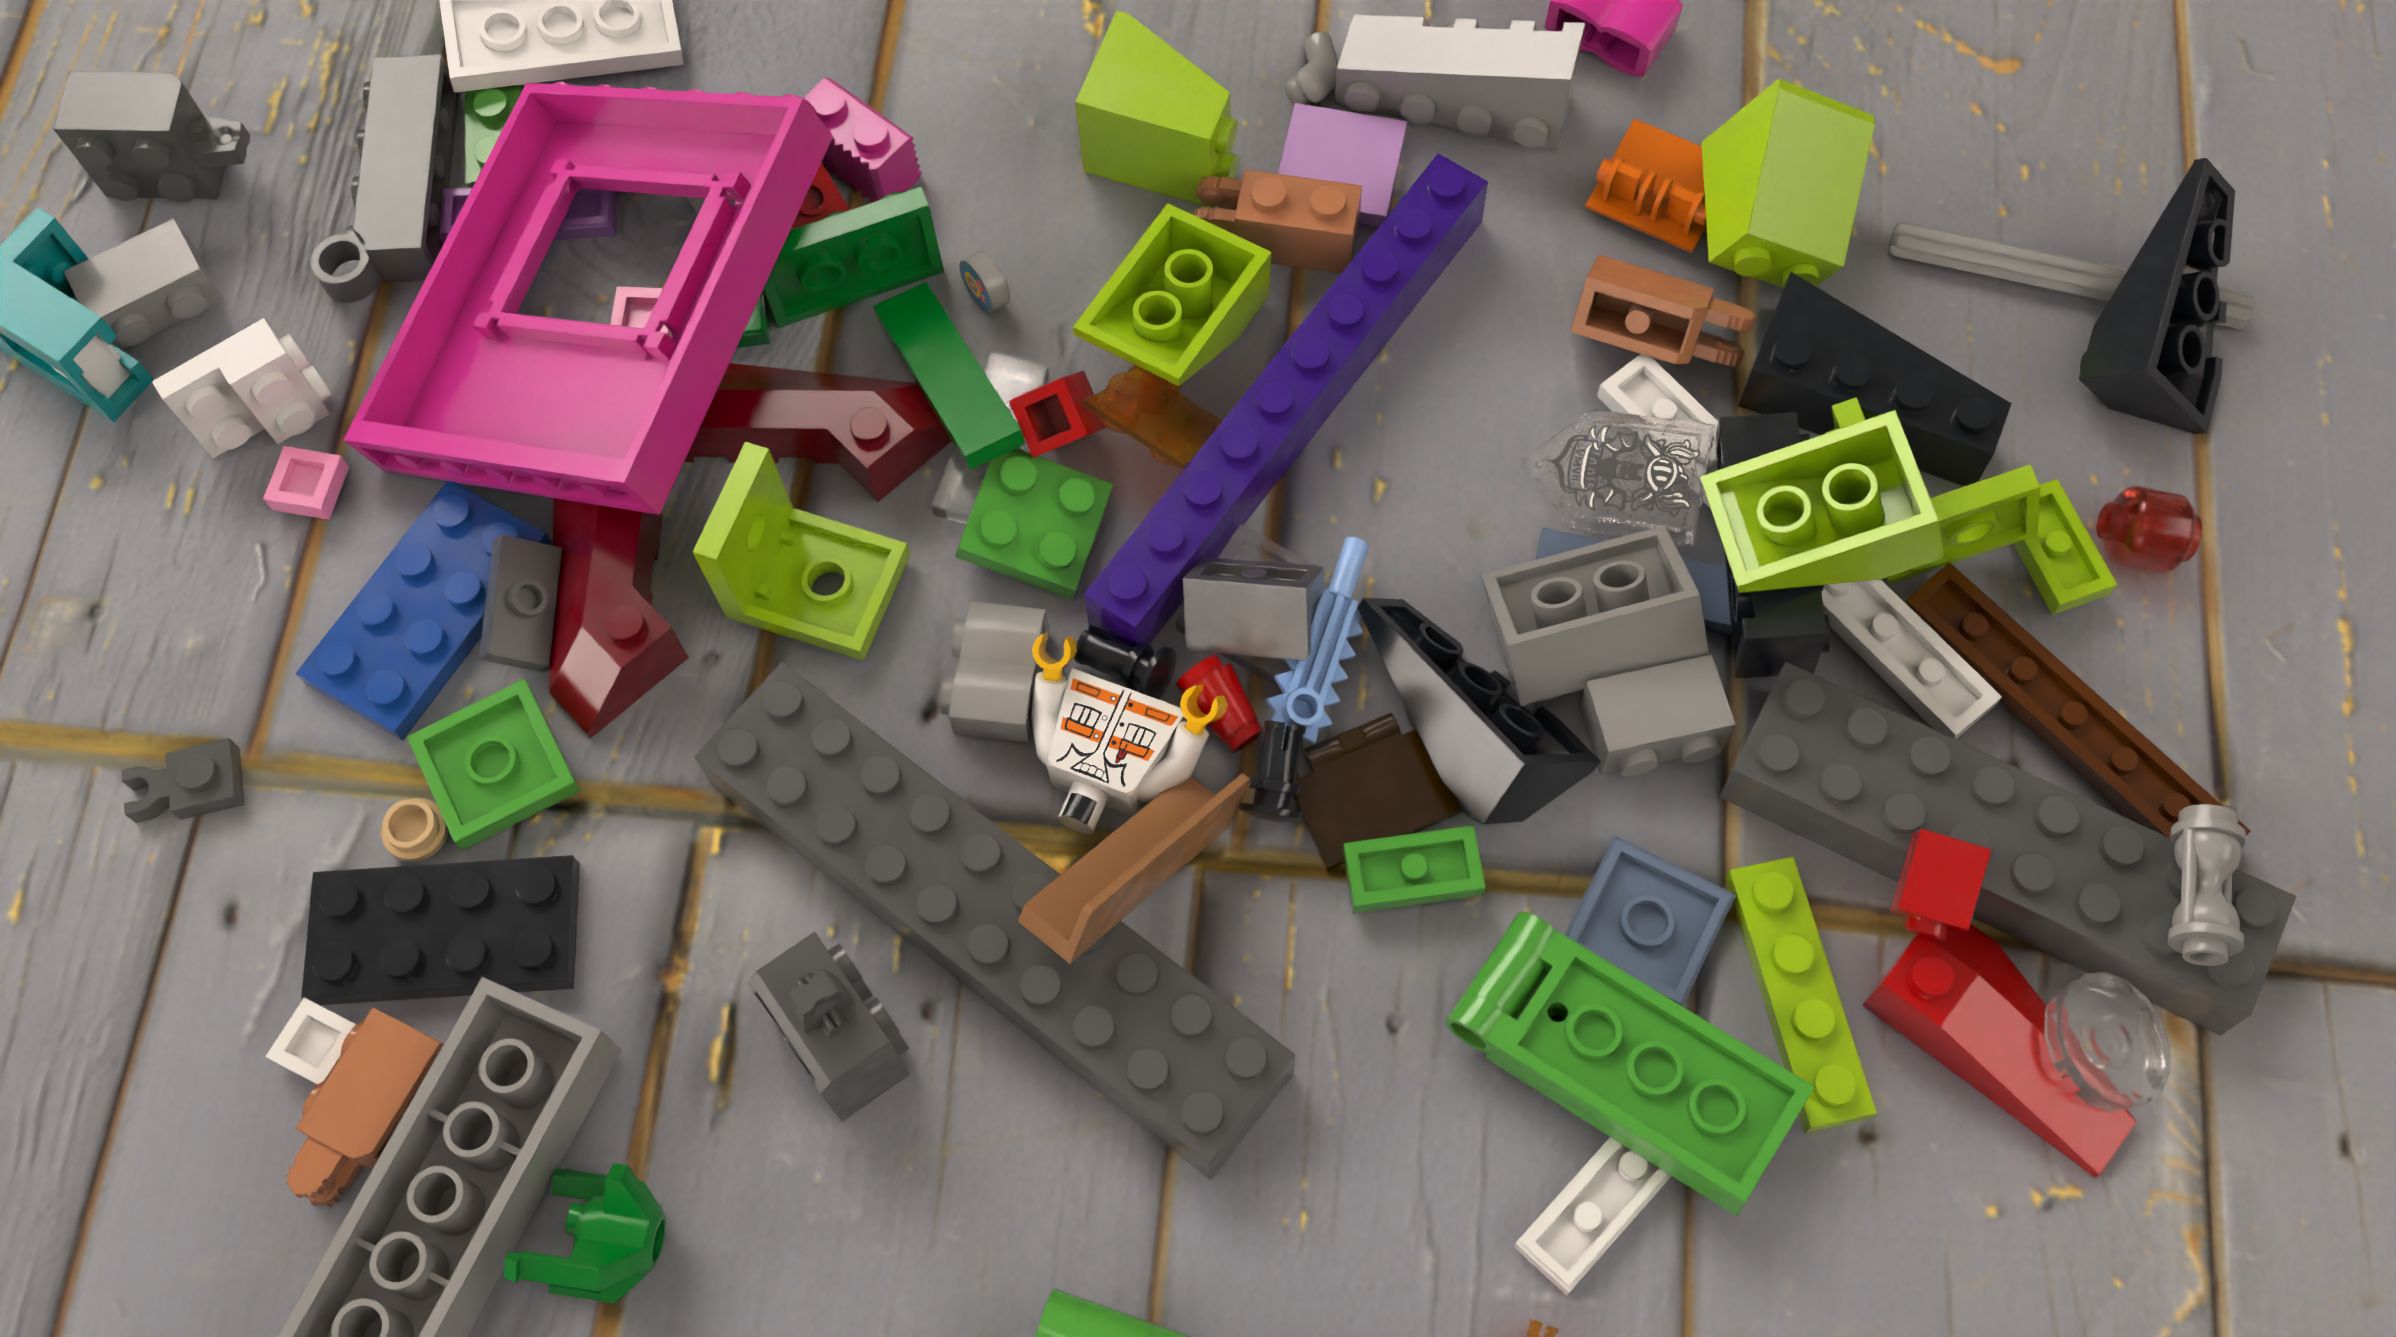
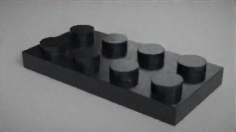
[301,855,580,1005]

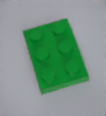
[764,186,944,328]

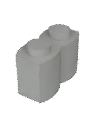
[940,601,1049,743]

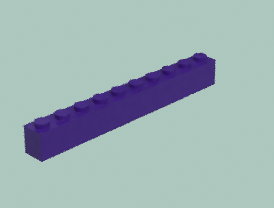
[1084,153,1488,646]

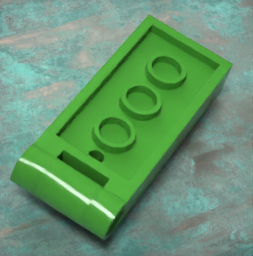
[1445,912,1815,1217]

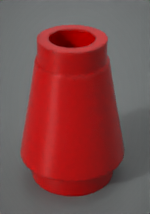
[1175,654,1264,753]

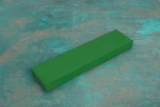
[873,282,1026,470]

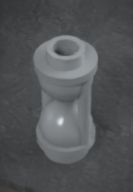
[2167,804,2246,966]

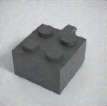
[53,71,250,202]
[747,932,910,1122]

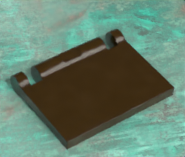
[1293,707,1464,871]

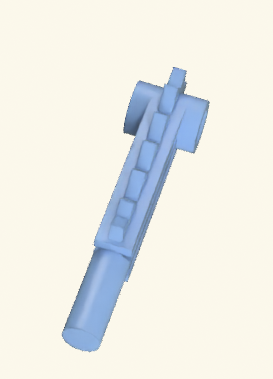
[1266,537,1369,745]

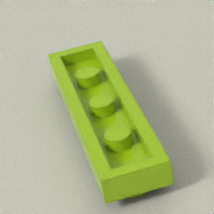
[1725,856,1877,1134]

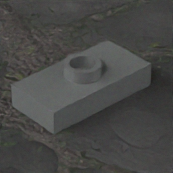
[479,534,562,672]

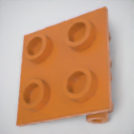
[1585,118,1707,253]

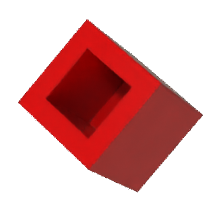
[1008,371,1108,458]
[1890,829,1992,941]

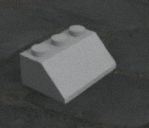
[1481,525,1709,706]

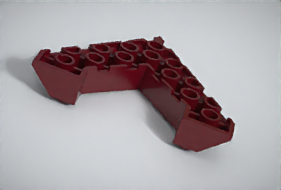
[549,363,952,739]

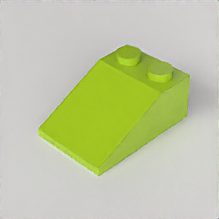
[1072,203,1272,386]
[1700,410,1945,593]

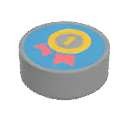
[959,251,1010,314]

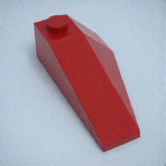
[1863,923,2137,1178]

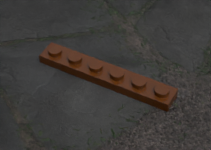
[1905,562,2251,838]

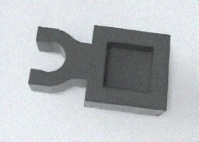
[122,738,245,823]

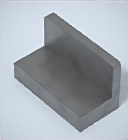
[1183,557,1325,660]

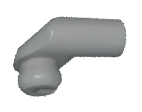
[1285,32,1338,105]

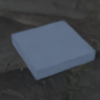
[1565,836,1736,1007]

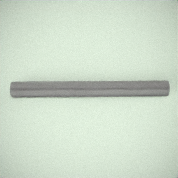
[1889,221,2255,329]

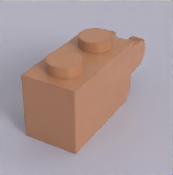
[1192,169,1362,273]
[1570,254,1757,367]
[285,1007,444,1207]

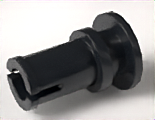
[1074,625,1177,700]
[1239,720,1306,822]

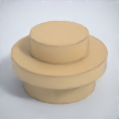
[381,798,449,862]

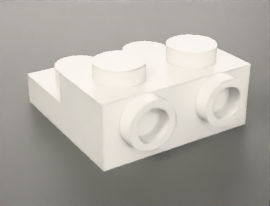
[152,318,333,459]

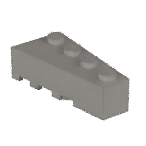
[1335,14,1585,151]

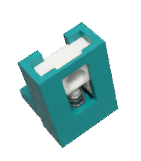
[0,207,154,423]

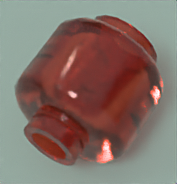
[2096,485,2202,574]

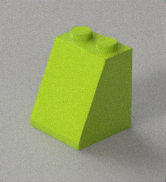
[1075,10,1239,208]
[1702,78,1875,288]

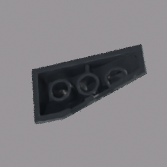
[2079,158,2235,434]
[1357,598,1601,825]

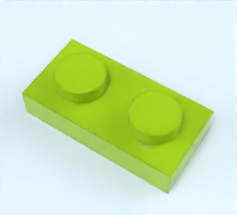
[2013,479,2118,615]

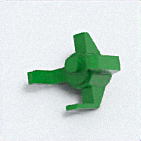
[504,1163,666,1304]

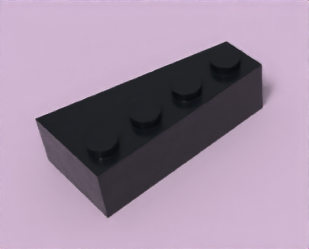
[1738,272,2012,486]
[1715,412,1830,679]

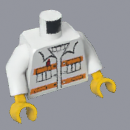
[1031,631,1228,834]

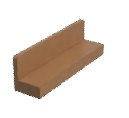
[1018,773,1250,964]

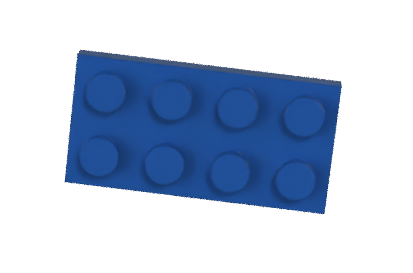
[295,481,552,740]

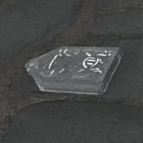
[1521,409,1716,547]

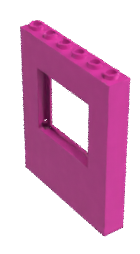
[343,82,833,515]

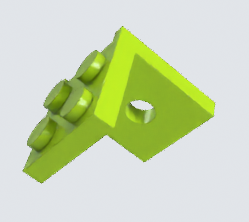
[1825,397,2040,585]
[693,442,911,661]

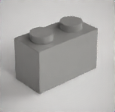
[63,218,224,350]
[1579,654,1736,777]

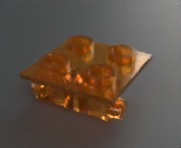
[1082,365,1223,469]

